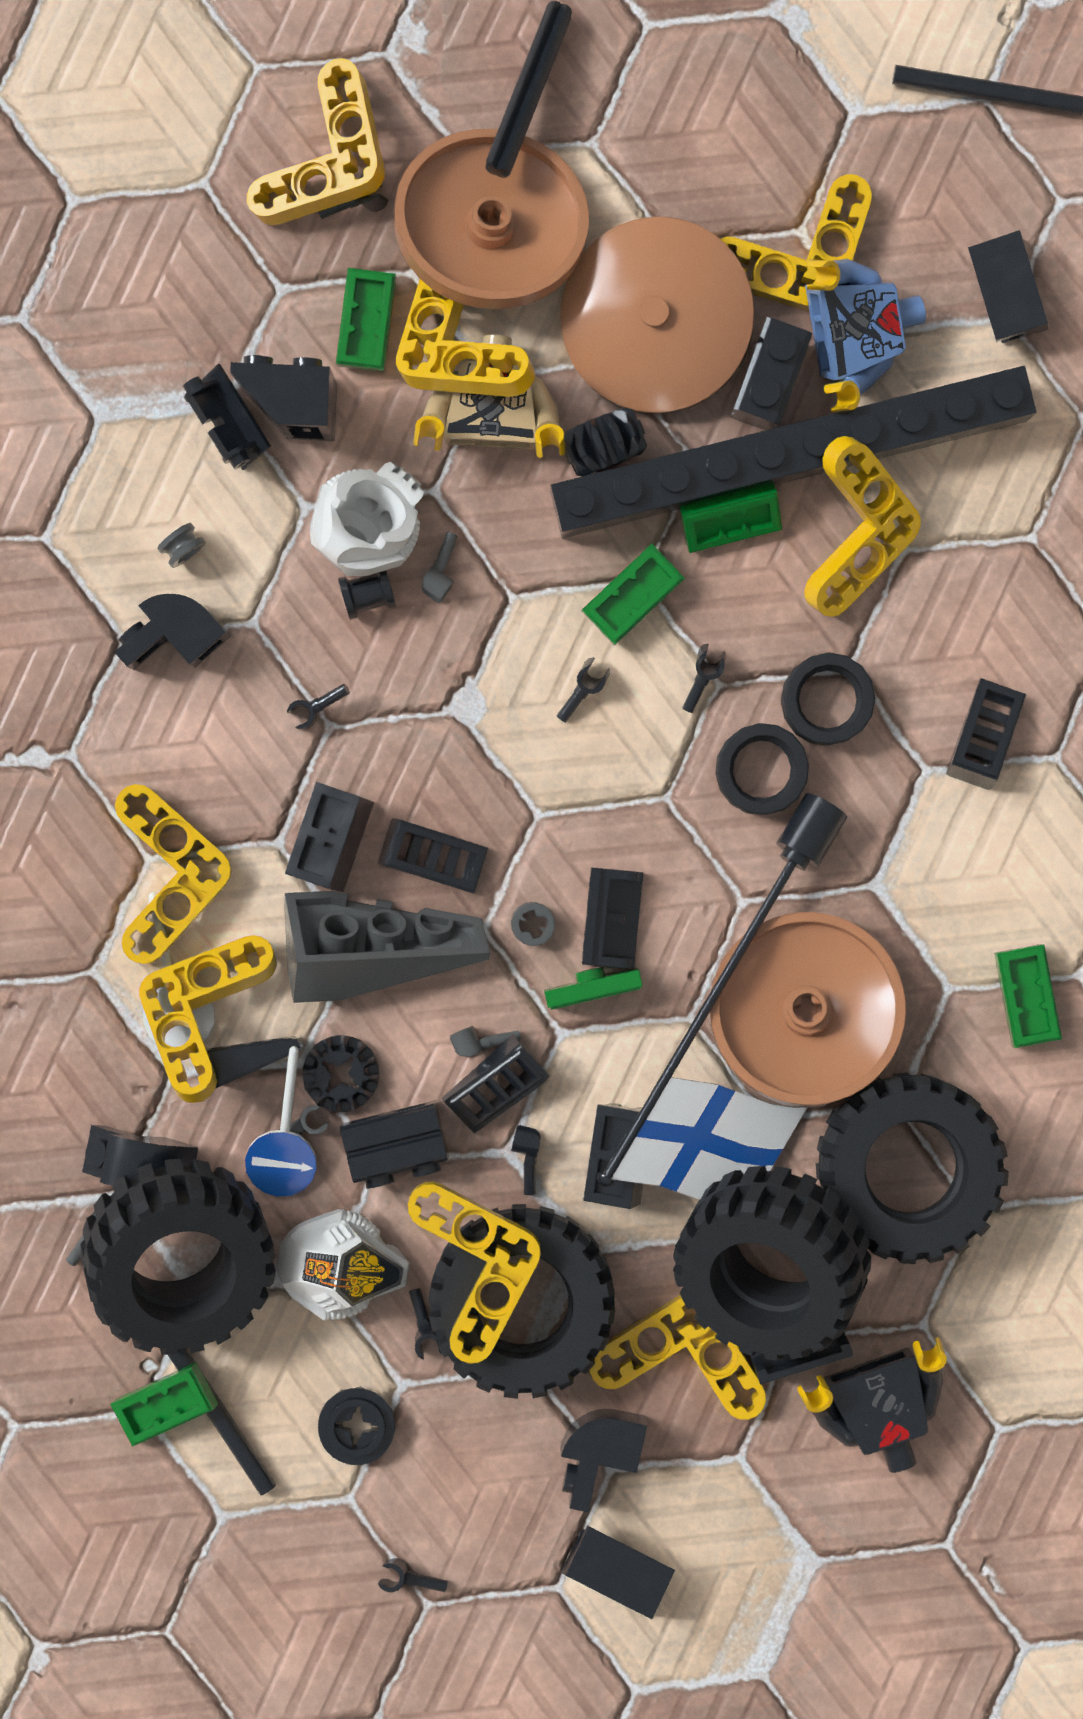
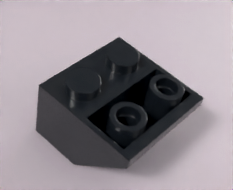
[230,355,337,441]

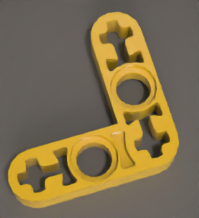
[247,58,385,225]
[720,174,872,312]
[396,279,535,397]
[804,436,921,617]
[115,784,232,964]
[139,935,277,1103]
[408,1181,541,1364]
[590,1295,766,1420]

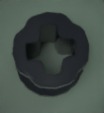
[338,570,396,620]

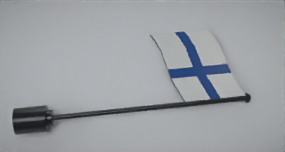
[597,793,847,1200]

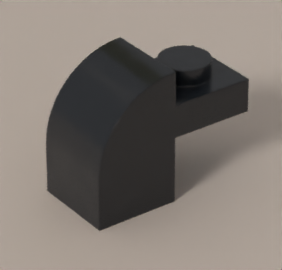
[114,594,231,670]
[82,1125,198,1186]
[560,1409,647,1512]

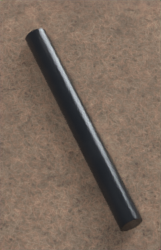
[892,65,1083,116]
[168,1349,276,1496]

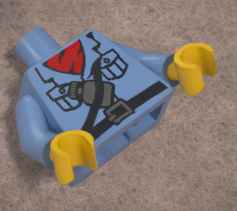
[805,259,926,413]

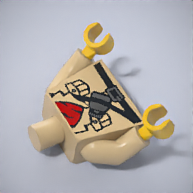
[413,335,565,458]

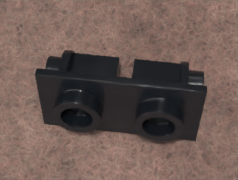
[183,364,271,470]

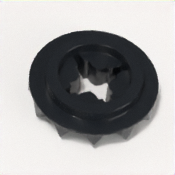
[302,1035,379,1113]
[318,1386,395,1465]

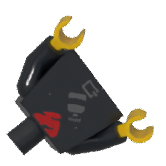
[797,1337,947,1473]

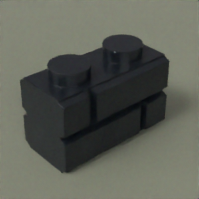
[730,317,813,430]
[340,1100,449,1189]

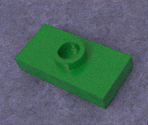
[336,268,397,372]
[679,482,783,553]
[581,543,685,646]
[994,944,1062,1048]
[544,967,643,1010]
[110,1362,218,1447]

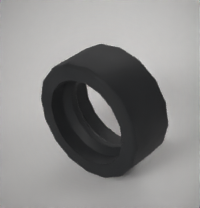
[781,652,876,746]
[715,723,809,815]

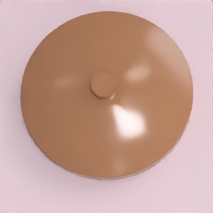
[394,129,589,309]
[560,217,755,414]
[710,912,906,1107]

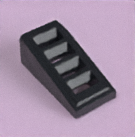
[946,678,1026,790]
[378,818,488,894]
[442,1034,550,1134]
[207,1036,305,1088]

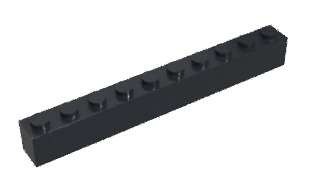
[550,365,1037,539]

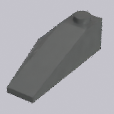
[284,891,490,1003]

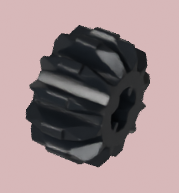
[564,407,647,476]

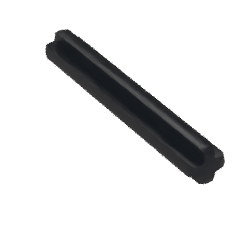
[485,1,572,178]

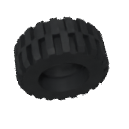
[815,1072,1009,1264]
[80,1159,276,1355]
[673,1166,871,1360]
[429,1204,615,1399]

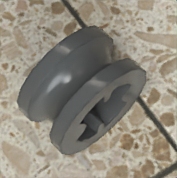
[157,522,206,568]
[511,902,555,946]

